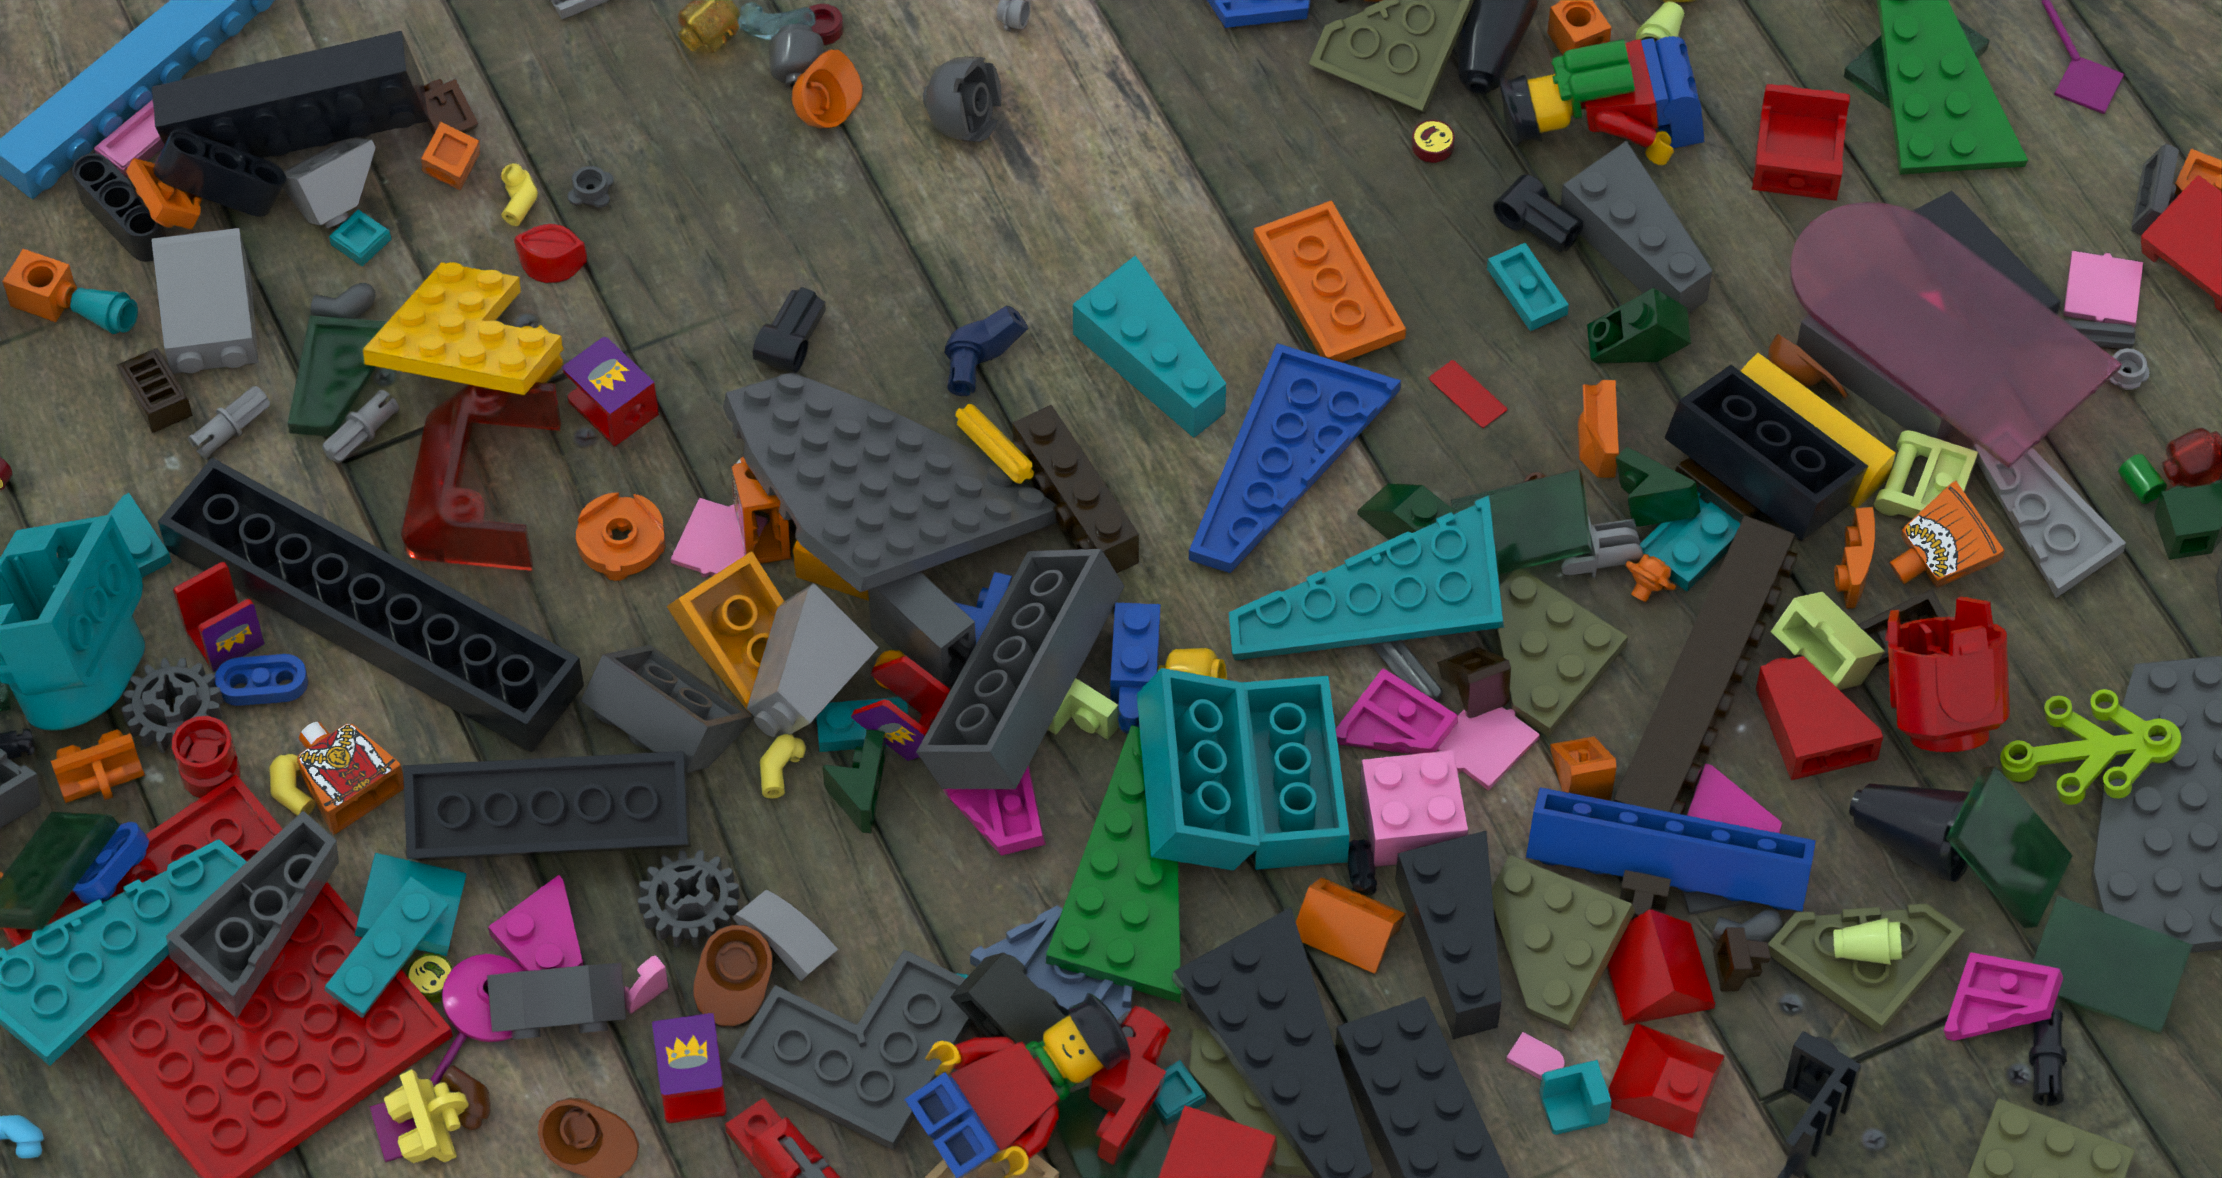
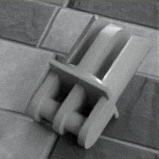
[1553,516,1643,578]

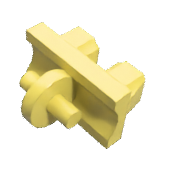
[384,1069,469,1163]

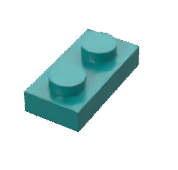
[1487,243,1569,331]
[817,697,908,752]

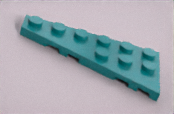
[1229,495,1504,660]

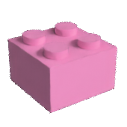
[1360,750,1468,867]

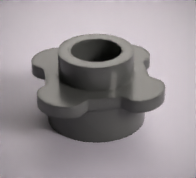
[568,166,614,208]

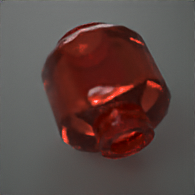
[2161,427,2222,487]

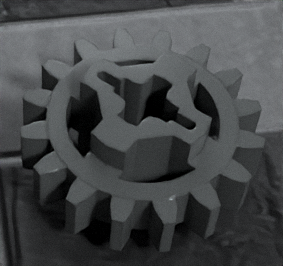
[122,657,224,753]
[638,849,740,948]

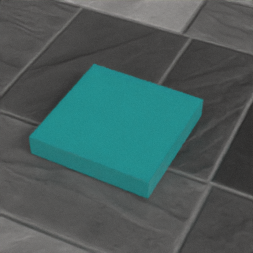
[355,853,467,956]

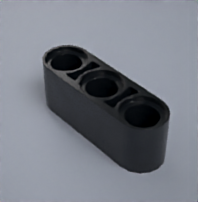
[153,130,286,217]
[72,153,166,262]

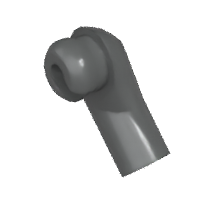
[310,283,376,322]
[1712,909,1783,943]

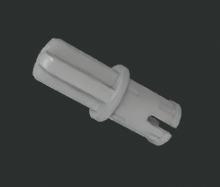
[188,386,270,459]
[322,390,399,463]

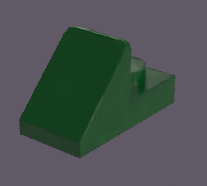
[1615,447,1701,527]
[822,730,887,834]

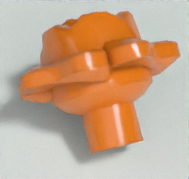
[1625,554,1676,603]

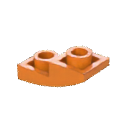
[1834,507,1875,609]

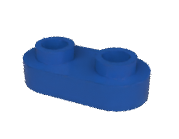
[215,654,308,706]
[70,822,149,904]

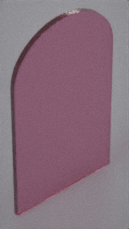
[1790,202,2122,468]

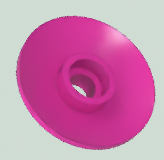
[442,954,525,1042]

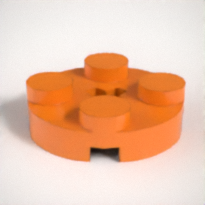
[576,492,666,581]

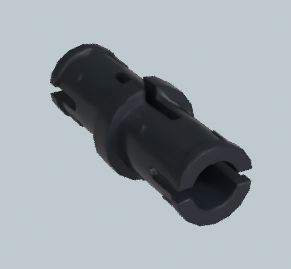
[2029,1008,2067,1106]

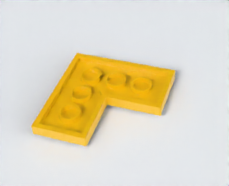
[363,262,562,395]

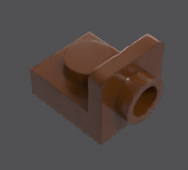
[424,79,479,135]

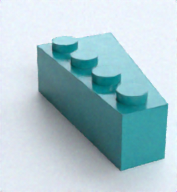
[1073,255,1226,438]

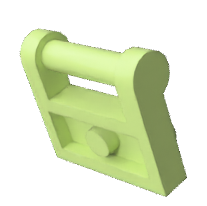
[1874,430,1978,518]

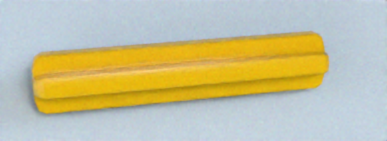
[955,404,1034,484]

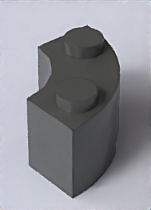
[487,963,626,1040]

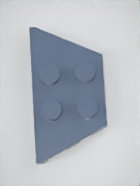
[970,906,1133,1020]

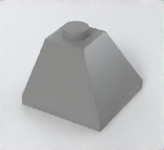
[282,138,376,228]

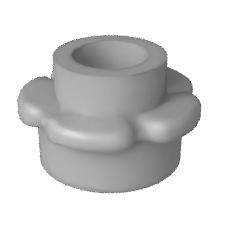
[997,0,1031,32]
[2106,348,2149,390]

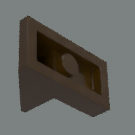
[1437,647,1511,718]

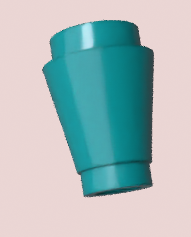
[70,287,138,334]

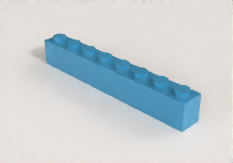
[0,0,274,200]

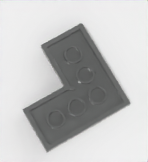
[727,949,972,1151]

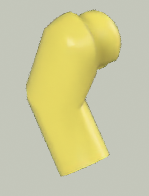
[501,163,538,226]
[760,734,806,799]
[269,754,316,816]

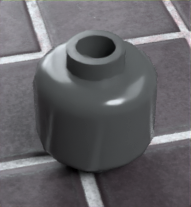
[769,24,824,89]

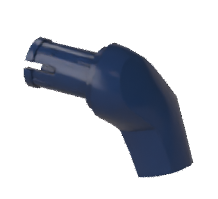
[944,305,1028,396]

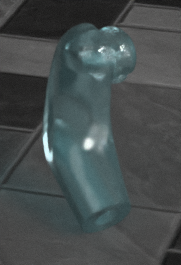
[737,2,816,40]

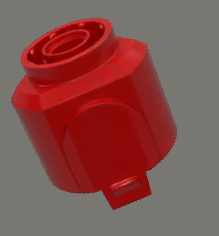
[1885,596,2010,752]

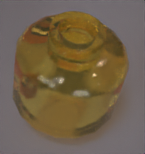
[678,0,740,53]

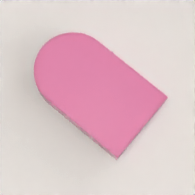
[1506,1032,1564,1080]

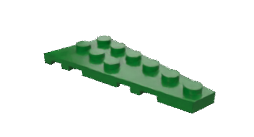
[1877,0,2028,175]
[1046,725,1181,1003]

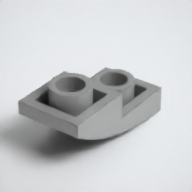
[732,889,838,982]

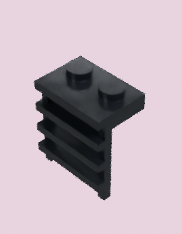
[1777,1031,1862,1178]

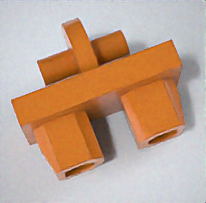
[51,729,145,803]

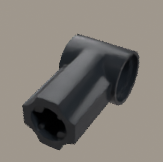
[1493,174,1584,252]
[753,287,826,374]

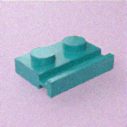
[1640,493,1740,591]

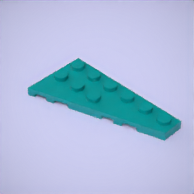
[0,839,247,1066]

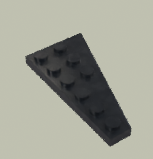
[1172,907,1373,1178]

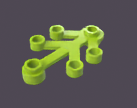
[2000,689,2181,805]

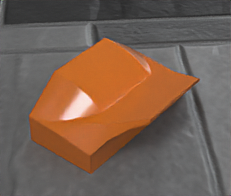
[1578,380,1619,478]

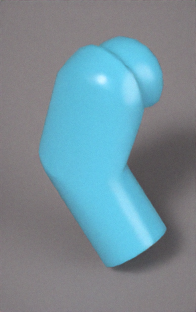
[0,1115,44,1158]

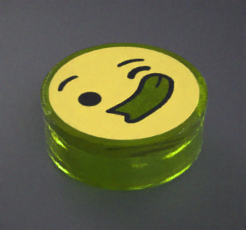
[406,953,453,1003]

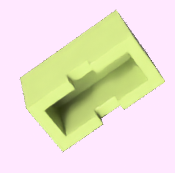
[1770,591,1885,690]

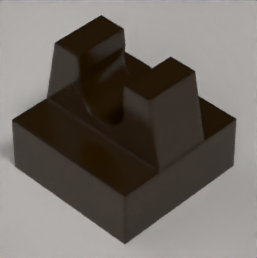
[1620,870,1671,920]
[1713,927,1771,991]

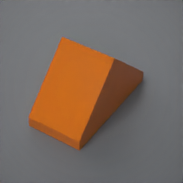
[1550,736,1617,800]

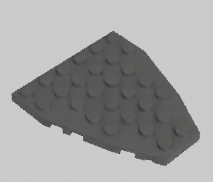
[723,372,1057,593]
[2091,656,2222,961]

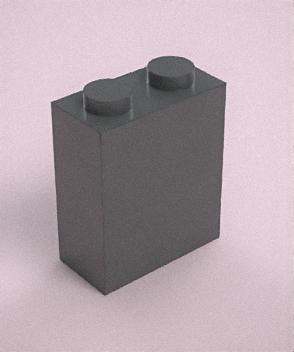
[868,572,976,690]

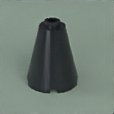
[1457,0,1538,94]
[1849,783,1985,882]

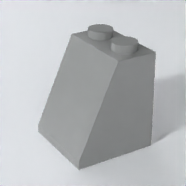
[152,228,258,374]
[747,583,879,738]

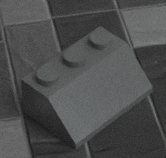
[581,645,754,773]

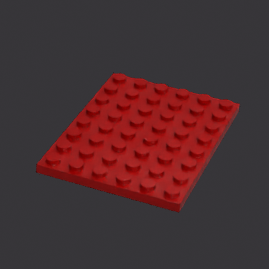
[3,774,453,1178]

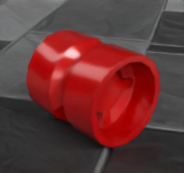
[172,716,241,798]

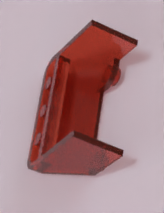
[401,382,561,571]

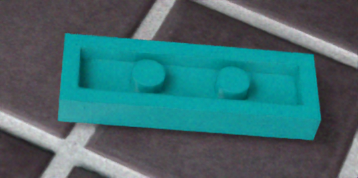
[324,877,449,1018]

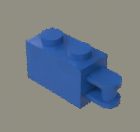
[1110,602,1160,734]

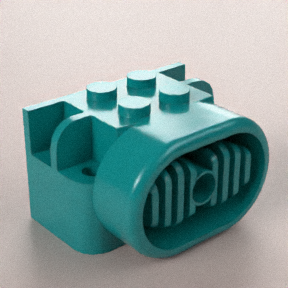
[0,514,145,731]

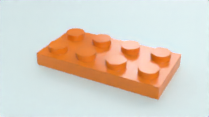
[1253,200,1406,362]

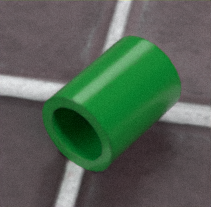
[2118,454,2167,504]

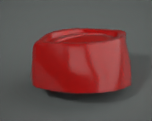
[514,224,587,283]

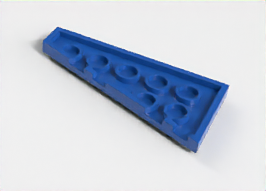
[1189,343,1401,573]

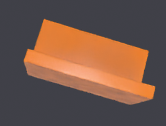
[1296,877,1406,974]

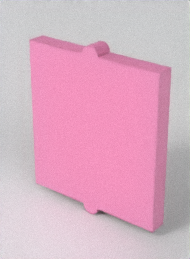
[2063,251,2143,328]
[670,498,768,577]
[1436,707,1540,791]

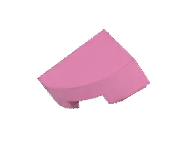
[624,955,669,1014]

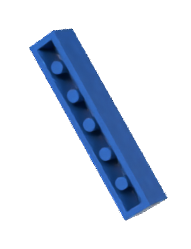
[1526,787,1816,912]

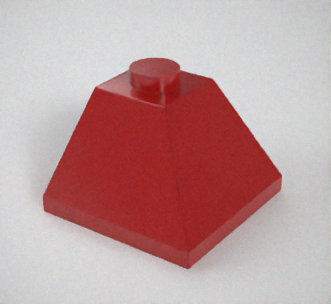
[1608,1023,1725,1139]

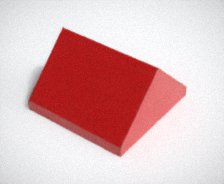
[1606,909,1715,1026]

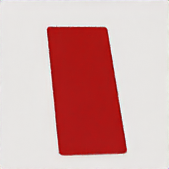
[1428,360,1507,428]

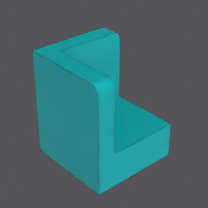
[1539,1060,1612,1135]

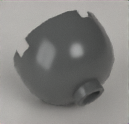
[923,56,1002,142]

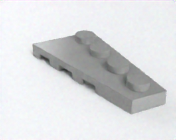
[1973,422,2126,598]

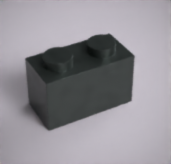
[950,952,1065,1045]

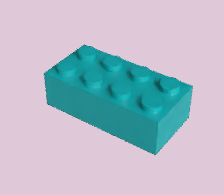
[1137,668,1260,871]
[1243,676,1350,870]

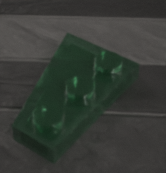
[287,316,388,436]

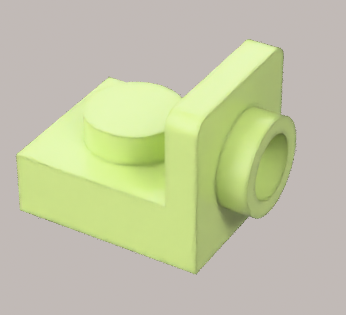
[1048,678,1119,740]

